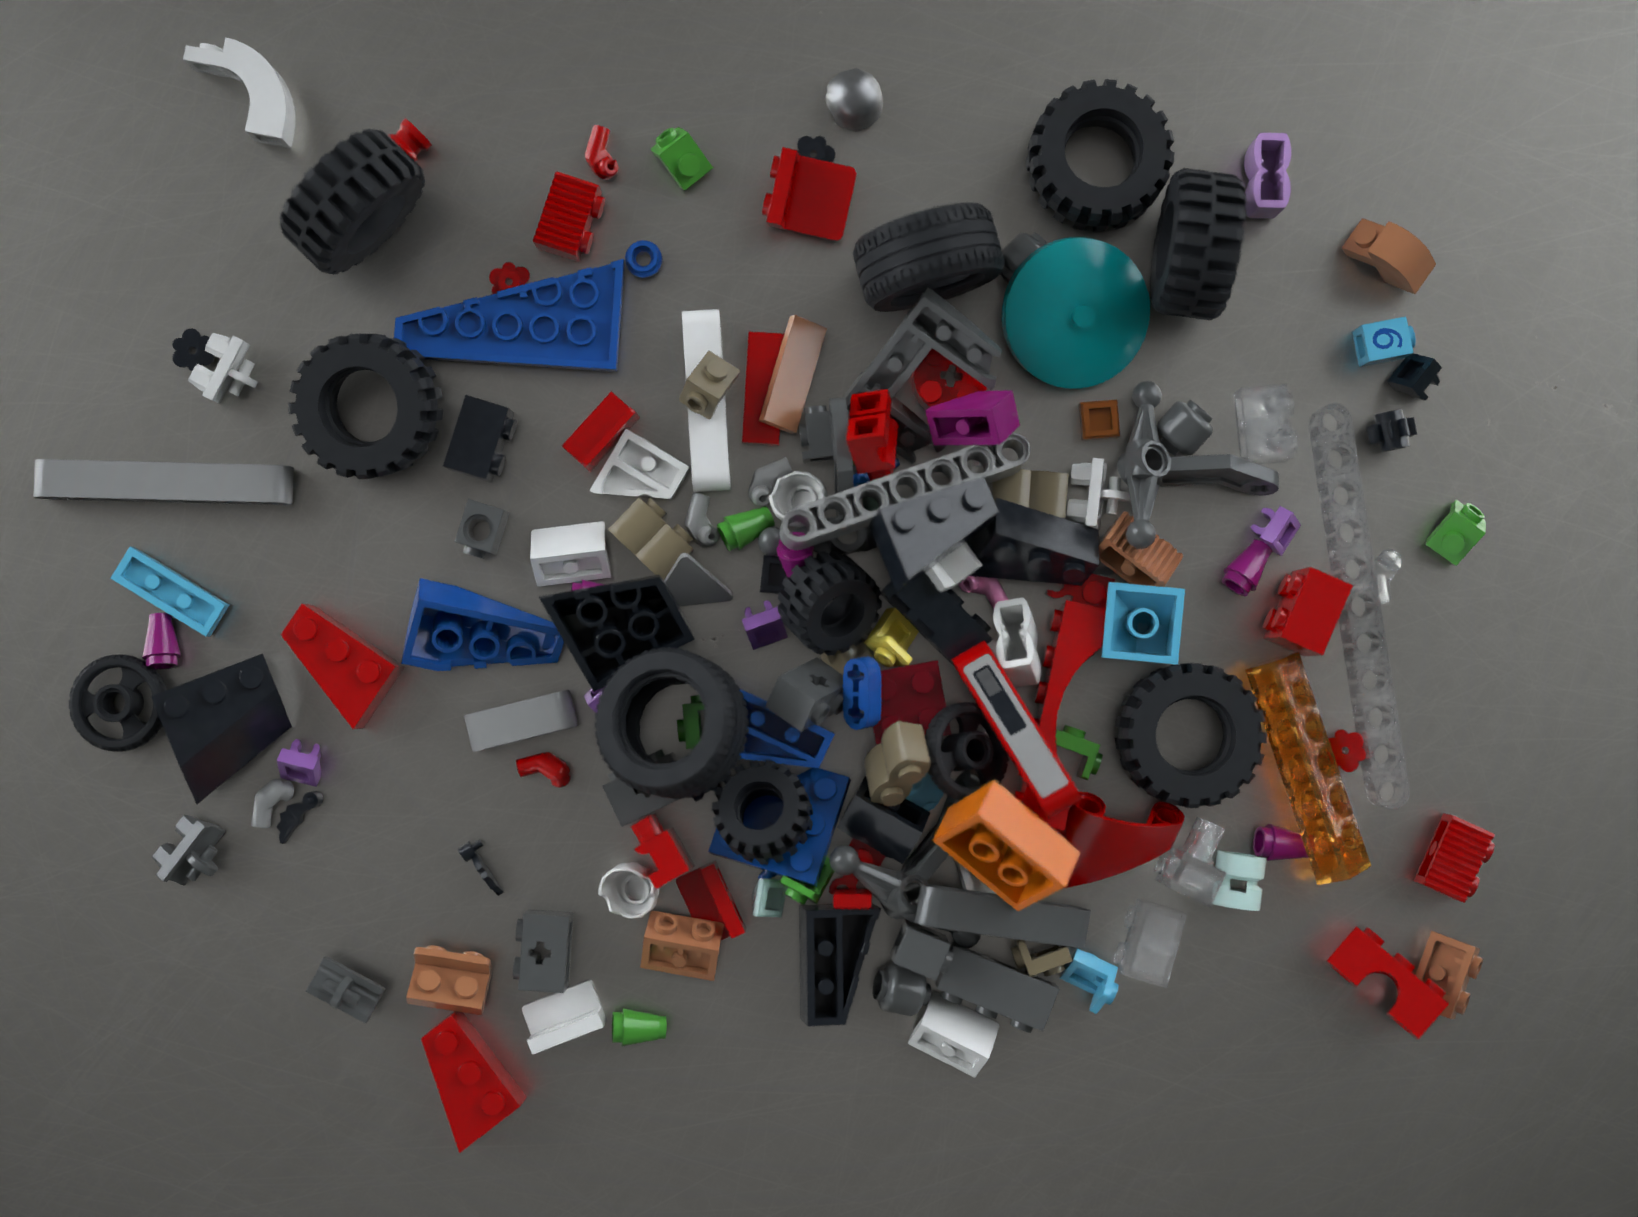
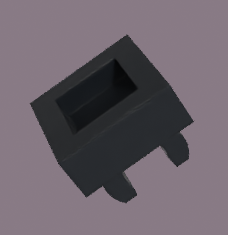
[1387,353,1442,401]

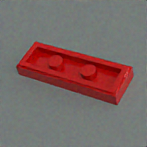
[742,331,784,446]

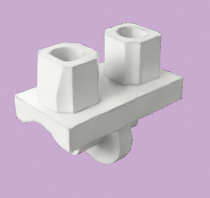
[188,333,258,404]
[1067,458,1130,530]

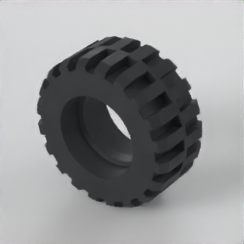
[1026,79,1175,232]
[280,129,425,275]
[1150,168,1246,320]
[288,334,443,479]
[1115,663,1267,808]

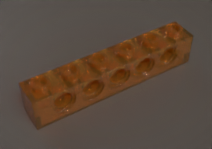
[1245,652,1371,885]

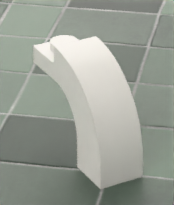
[183,37,295,148]

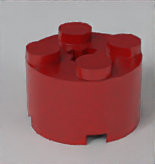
[912,348,987,410]

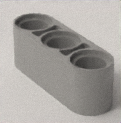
[464,690,578,752]

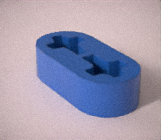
[843,656,881,730]

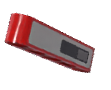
[951,640,1082,819]

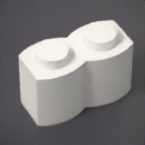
[993,598,1042,688]

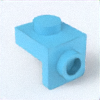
[1060,948,1119,1014]

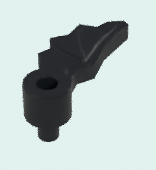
[276,791,323,844]
[458,839,504,896]

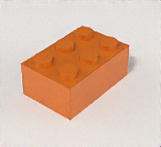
[932,780,1080,911]

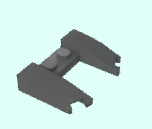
[843,287,1002,464]

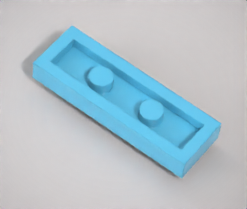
[110,546,230,637]

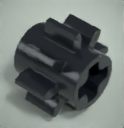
[1367,409,1418,452]

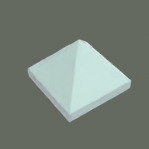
[752,878,787,918]

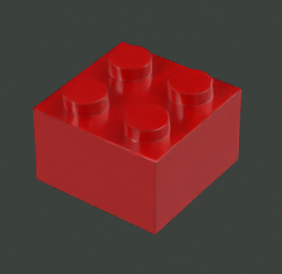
[1263,567,1353,657]

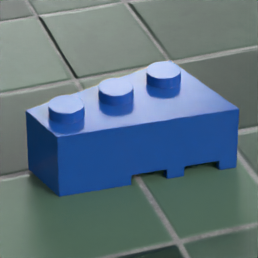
[740,688,835,768]

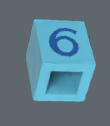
[1352,316,1416,367]

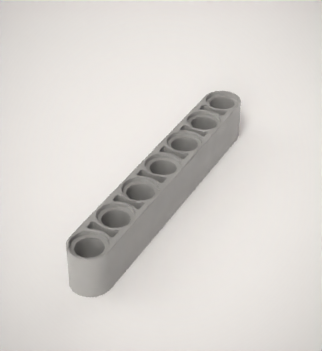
[779,433,1031,550]
[34,459,294,505]

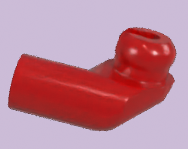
[585,125,619,180]
[516,752,571,788]

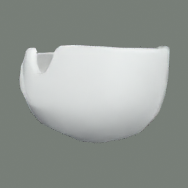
[769,471,828,527]
[598,862,659,919]

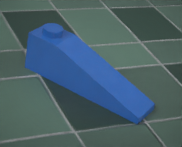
[401,578,564,671]

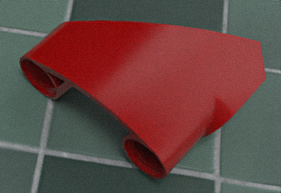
[1059,792,1185,888]

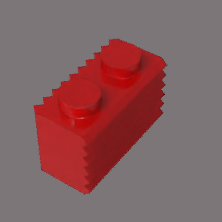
[533,171,605,262]
[1414,813,1495,903]

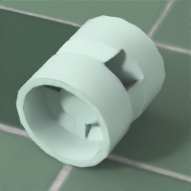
[1210,850,1267,911]

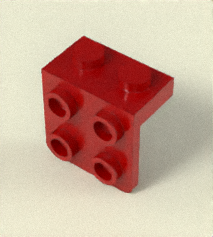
[762,147,857,241]

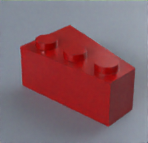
[281,603,405,730]
[421,1011,527,1153]

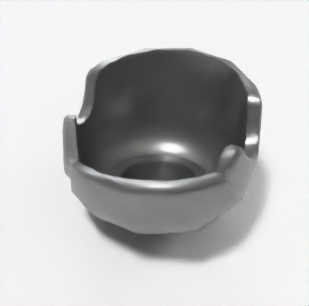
[825,68,883,131]

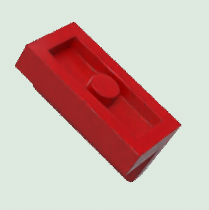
[562,391,640,472]
[676,860,746,940]

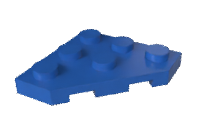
[708,768,851,887]

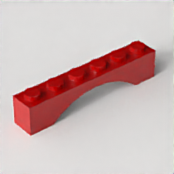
[1013,600,1106,834]

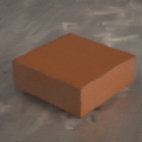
[1079,400,1120,441]

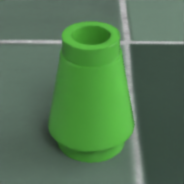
[717,506,775,551]
[612,1008,667,1046]

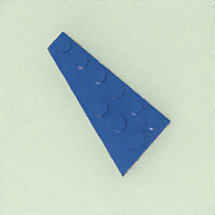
[394,259,625,372]

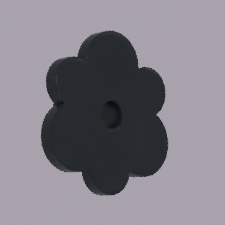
[797,136,835,162]
[172,328,215,371]

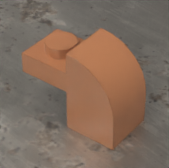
[1342,218,1436,294]

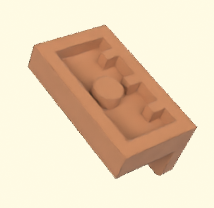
[640,911,724,981]
[1415,931,1483,1019]
[406,946,492,1015]

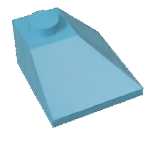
[1101,582,1185,665]

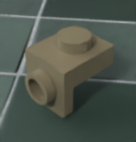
[679,351,741,419]
[1010,939,1072,977]

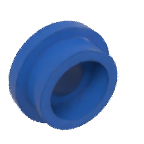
[625,240,662,278]

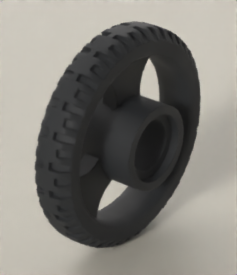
[69,654,167,752]
[925,702,1009,800]

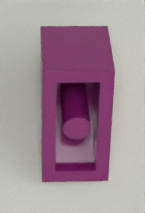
[925,390,1020,445]

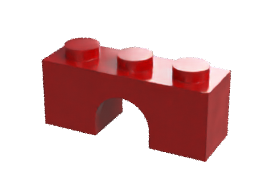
[1326,926,1449,1040]

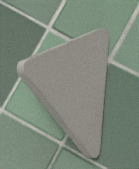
[664,553,733,606]

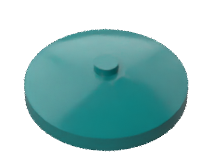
[1001,237,1150,389]

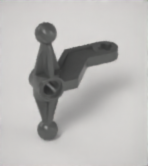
[1117,381,1279,549]
[758,397,878,556]
[829,771,981,948]

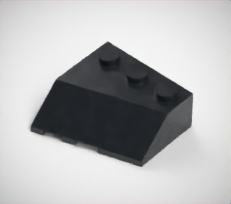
[539,575,695,692]
[151,653,292,805]

